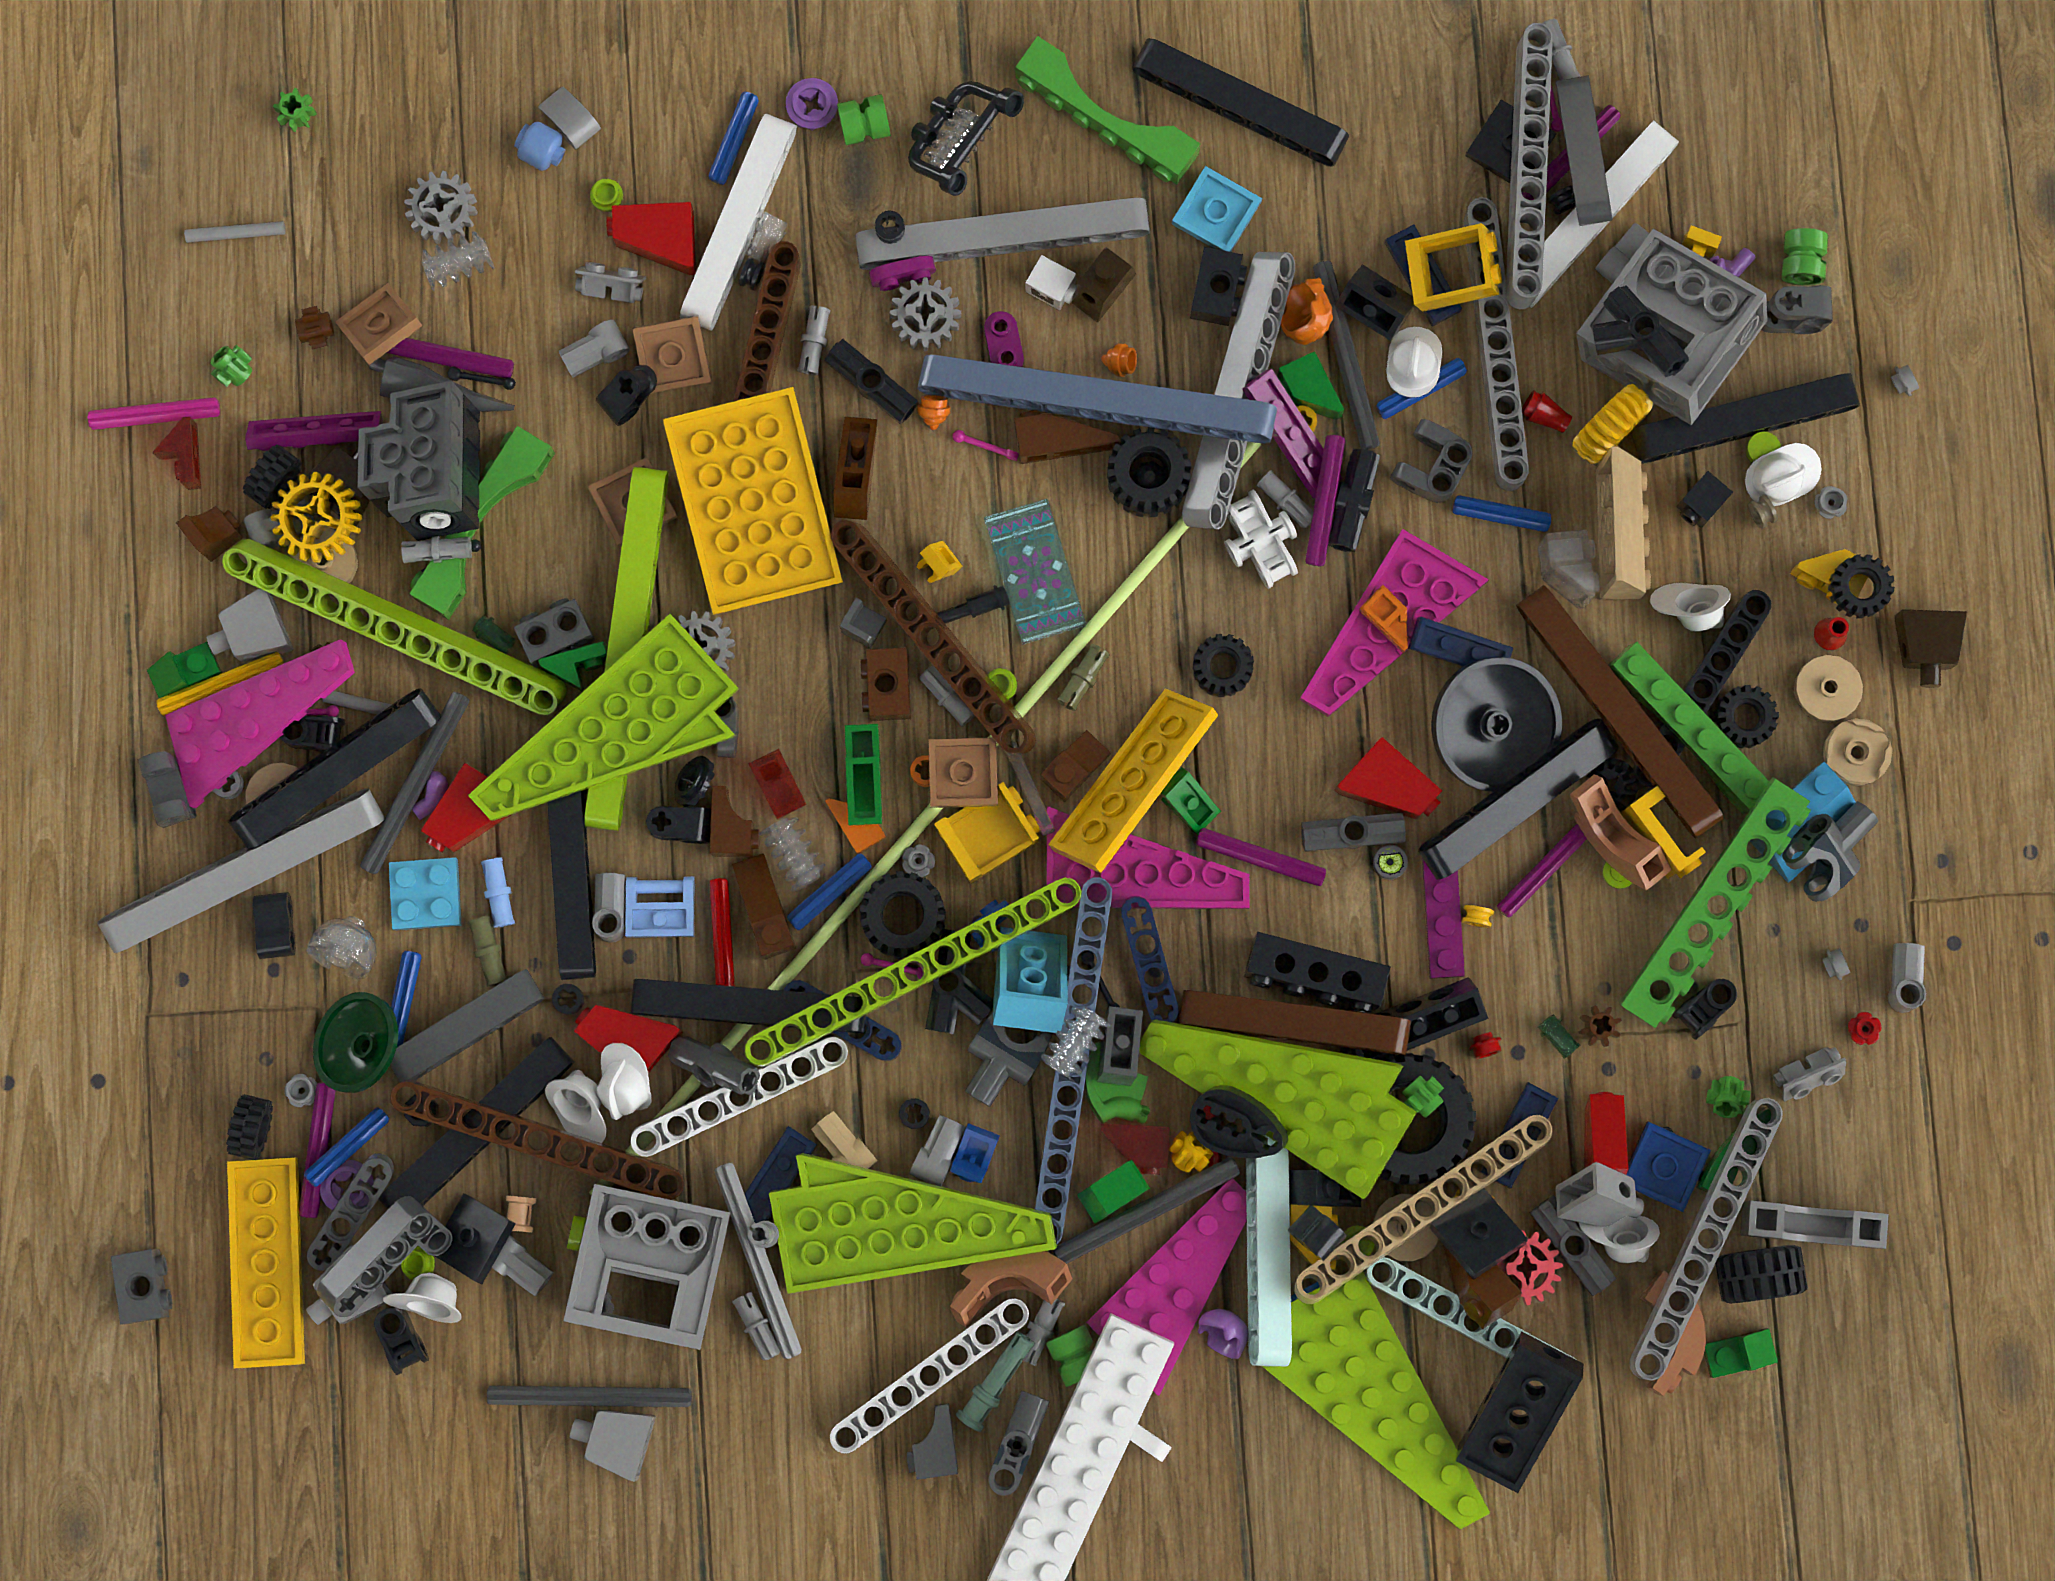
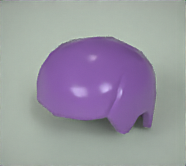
[1198,1309,1248,1359]

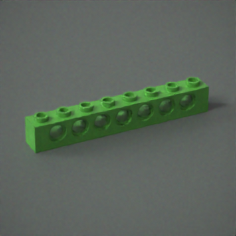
[1620,777,1811,1028]

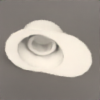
[1386,327,1442,398]
[1745,443,1822,506]
[1650,583,1731,631]
[597,1043,652,1120]
[545,1070,606,1143]
[1579,1216,1660,1263]
[383,1273,462,1323]

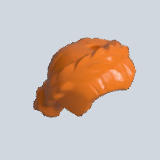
[1280,277,1333,345]

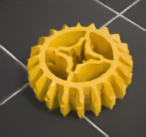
[1572,384,1653,464]
[270,472,363,563]

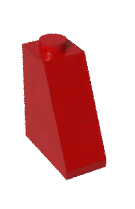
[606,202,696,275]
[1334,737,1442,820]
[421,763,511,853]
[574,1005,683,1074]
[1584,1091,1628,1175]

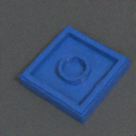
[1627,1121,1711,1212]

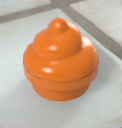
[1101,343,1137,377]
[917,395,951,430]

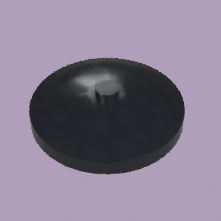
[1431,657,1562,792]

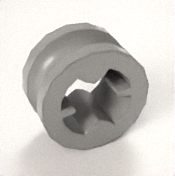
[213,771,244,799]

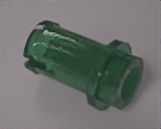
[472,615,517,654]
[1538,1014,1580,1059]

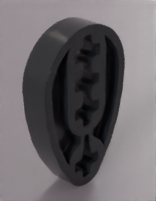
[1190,1085,1288,1158]

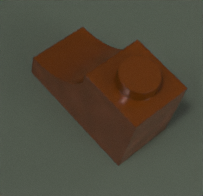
[176,506,243,562]
[1040,730,1111,802]
[710,786,760,858]

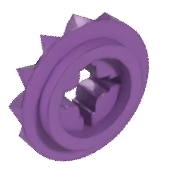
[786,78,838,131]
[320,1160,374,1211]

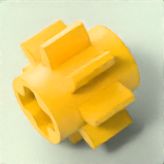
[1169,1130,1213,1173]

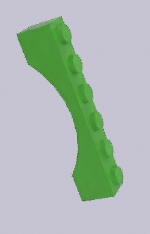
[1015,36,1201,185]
[409,426,555,620]
[1608,642,1769,814]

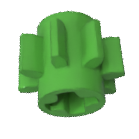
[273,88,317,132]
[210,345,252,387]
[1401,1075,1444,1118]
[1706,1076,1751,1118]

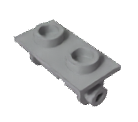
[575,262,646,303]
[1773,1047,1846,1102]

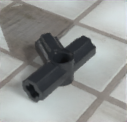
[1593,285,1689,378]
[925,929,993,1034]

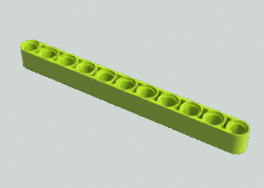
[584,467,669,831]
[222,539,567,715]
[745,878,1081,1067]

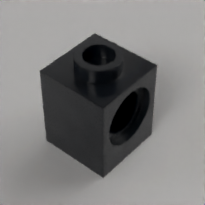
[1676,471,1733,528]

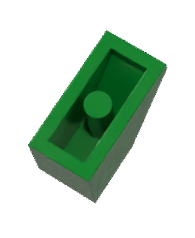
[1277,351,1344,420]

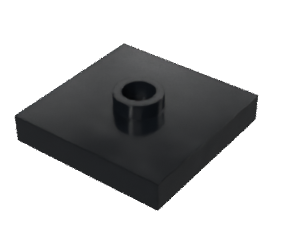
[1465,99,1557,183]
[1430,1188,1528,1280]
[435,1193,516,1284]

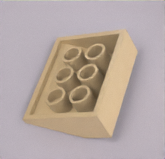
[1596,447,1651,600]

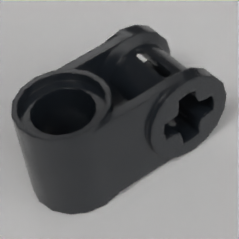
[595,364,657,426]
[280,716,346,753]
[646,806,711,844]
[1672,979,1737,1040]
[374,1307,429,1376]

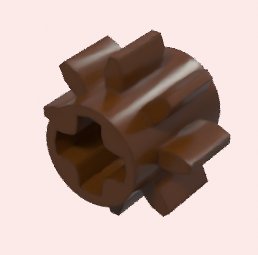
[295,306,334,349]
[1579,1005,1622,1047]

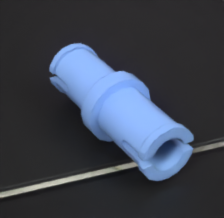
[481,857,515,928]

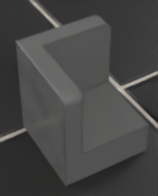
[840,598,887,649]

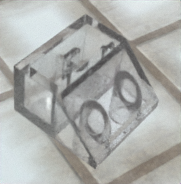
[1538,530,1599,609]

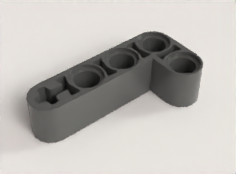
[317,1196,452,1317]

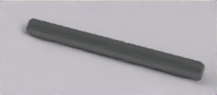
[1313,261,1380,450]
[360,692,469,874]
[1053,1157,1240,1264]
[487,1386,692,1407]

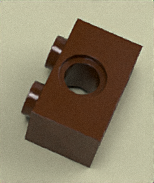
[861,648,911,721]

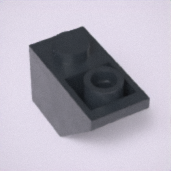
[1289,1170,1361,1207]

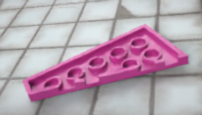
[1300,529,1489,717]
[165,639,355,809]
[1047,806,1250,909]
[1086,1178,1247,1396]

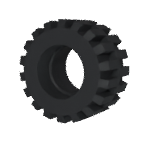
[1107,427,1191,518]
[860,871,946,959]
[1715,1245,1808,1304]

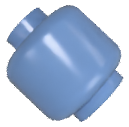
[514,122,566,171]

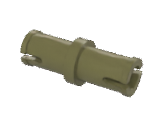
[1057,644,1110,711]
[468,916,508,987]

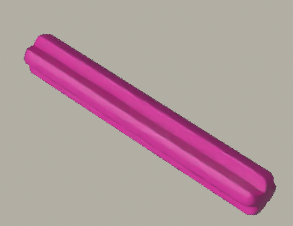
[87,397,220,430]

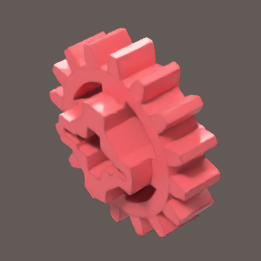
[1497,1230,1563,1305]

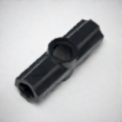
[824,339,919,425]
[1328,448,1380,552]

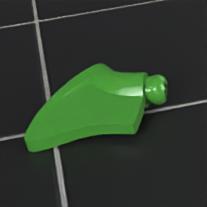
[1085,1043,1150,1124]

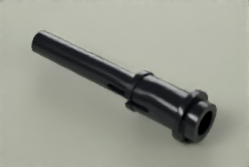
[908,585,1010,637]

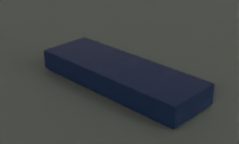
[1384,224,1462,327]
[1408,617,1513,667]
[1480,1082,1559,1189]
[744,1126,817,1223]

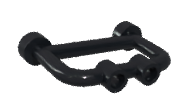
[908,81,1024,196]

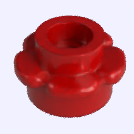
[1848,1012,1882,1045]
[1469,1032,1502,1059]

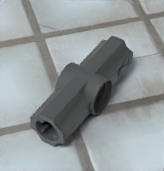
[1301,813,1406,852]
[668,1036,760,1095]
[1529,1195,1617,1296]

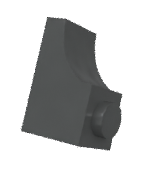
[907,1403,958,1480]

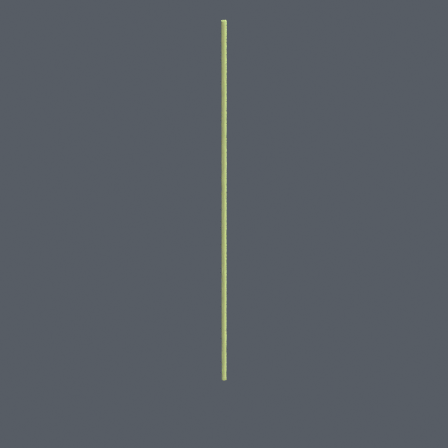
[589,442,1261,1195]

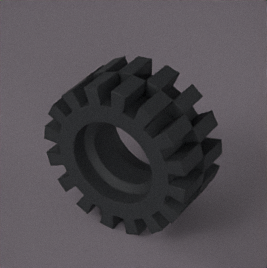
[243,445,302,509]
[1828,554,1895,619]
[1193,634,1254,697]
[1714,685,1779,748]
[226,1094,273,1160]

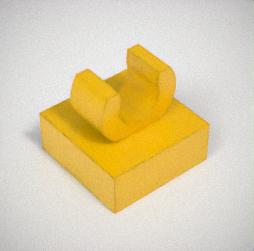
[1681,225,1722,258]
[917,541,963,583]

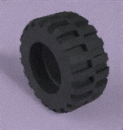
[1378,1053,1476,1185]

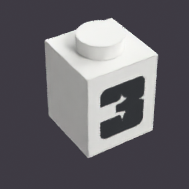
[1025,255,1076,310]

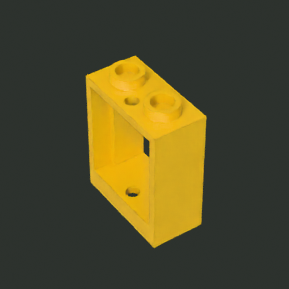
[1405,223,1502,312]

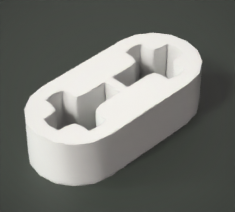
[1130,1424,1172,1462]

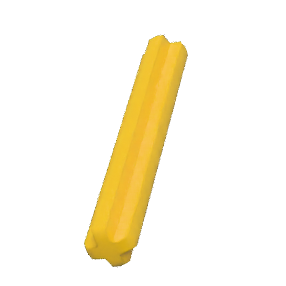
[156,652,284,716]

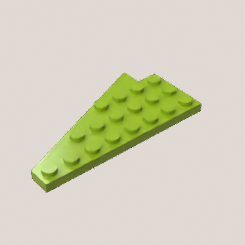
[468,614,739,821]
[1139,1019,1417,1199]
[769,1153,1057,1294]
[1262,1272,1490,1529]

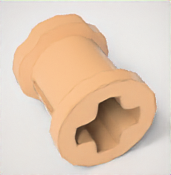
[506,1195,536,1233]

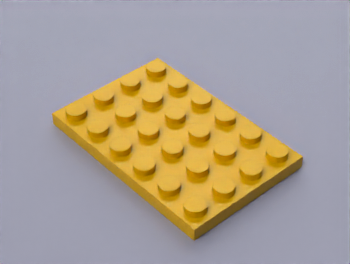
[663,387,843,615]

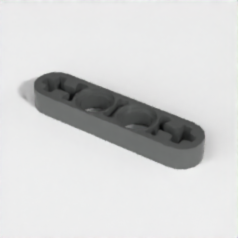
[307,1153,394,1271]

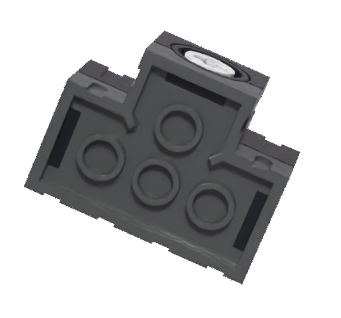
[357,380,480,541]

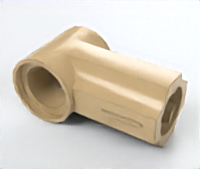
[811,1111,878,1169]

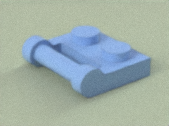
[625,876,695,938]

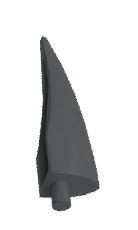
[369,356,515,412]

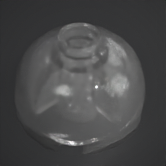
[306,916,377,979]

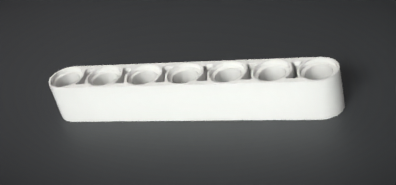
[680,114,797,331]
[1517,121,1679,308]
[631,1036,848,1157]
[830,1298,1029,1453]

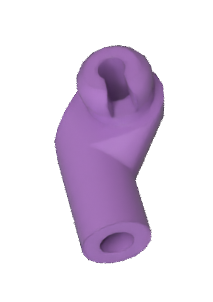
[1709,248,1756,277]
[412,771,448,820]

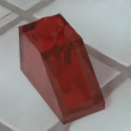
[1100,1123,1170,1175]

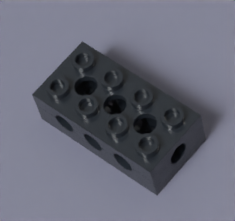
[1244,932,1391,1013]
[1456,1331,1584,1493]

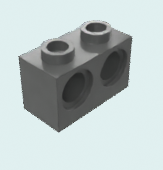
[514,598,595,668]

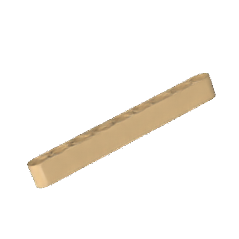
[1294,1115,1552,1304]

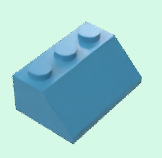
[1750,761,1856,883]

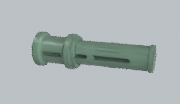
[956,1331,1035,1432]

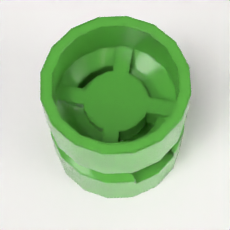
[837,94,891,145]
[1781,228,1829,285]
[1046,1324,1093,1387]

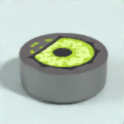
[1373,845,1408,880]

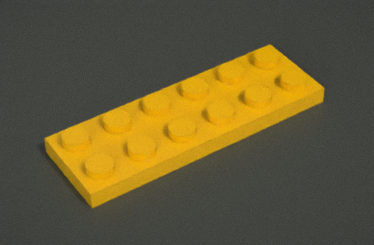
[1048,688,1218,873]
[227,1158,305,1369]

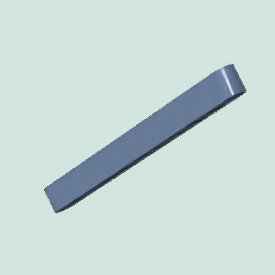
[917,355,1277,443]
[1035,877,1112,1245]

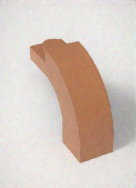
[1570,774,1671,890]
[950,1251,1073,1328]
[1639,1270,1706,1396]

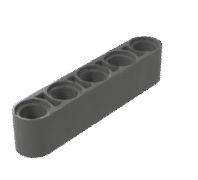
[1556,75,1612,226]
[390,969,545,1082]

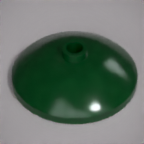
[313,992,398,1093]

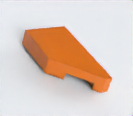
[1359,585,1408,653]
[825,798,886,854]

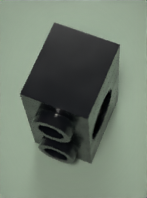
[1190,247,1247,326]
[1335,264,1415,341]

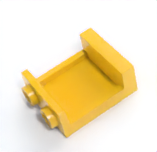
[934,782,1041,884]
[1620,786,1706,879]

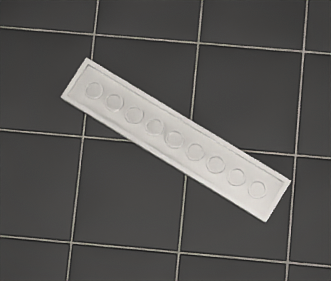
[987,1313,1174,1581]

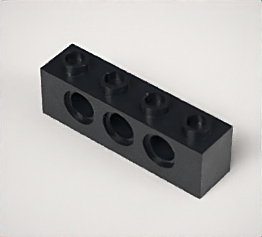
[1351,977,1489,1060]

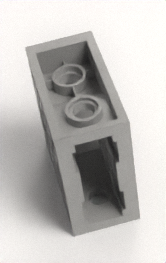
[1576,229,1768,425]
[564,1184,730,1350]

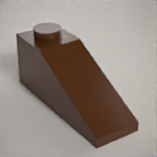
[1014,410,1119,464]
[834,417,877,520]
[732,853,796,960]
[1442,1243,1522,1329]

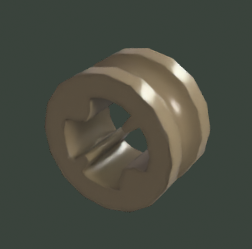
[1748,495,1778,529]

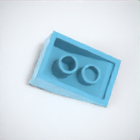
[993,927,1068,1033]

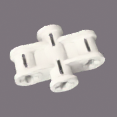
[1224,489,1298,589]

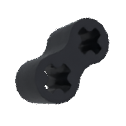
[253,892,296,959]
[1288,1205,1347,1261]

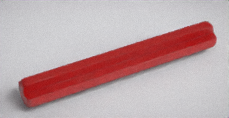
[709,878,735,987]

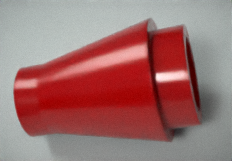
[1522,390,1573,433]
[1814,617,1849,650]

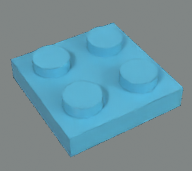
[1172,166,1262,252]
[389,857,462,931]

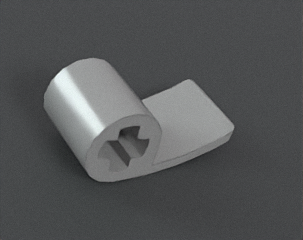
[538,87,601,150]
[1595,223,1649,284]

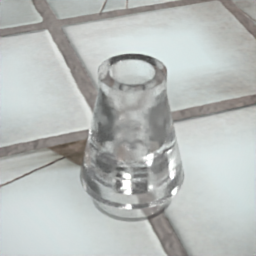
[746,212,788,263]

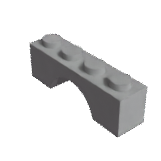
[1740,1201,1889,1249]

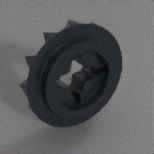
[674,756,715,807]
[1587,758,1638,811]

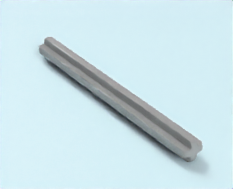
[714,1163,802,1359]

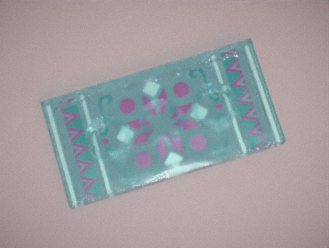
[984,499,1086,645]

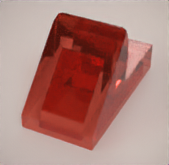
[153,416,201,490]
[748,749,807,819]

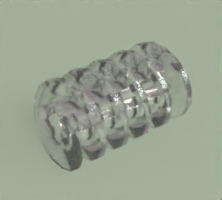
[923,108,992,170]
[421,231,495,291]
[759,817,826,893]
[1041,1005,1112,1082]

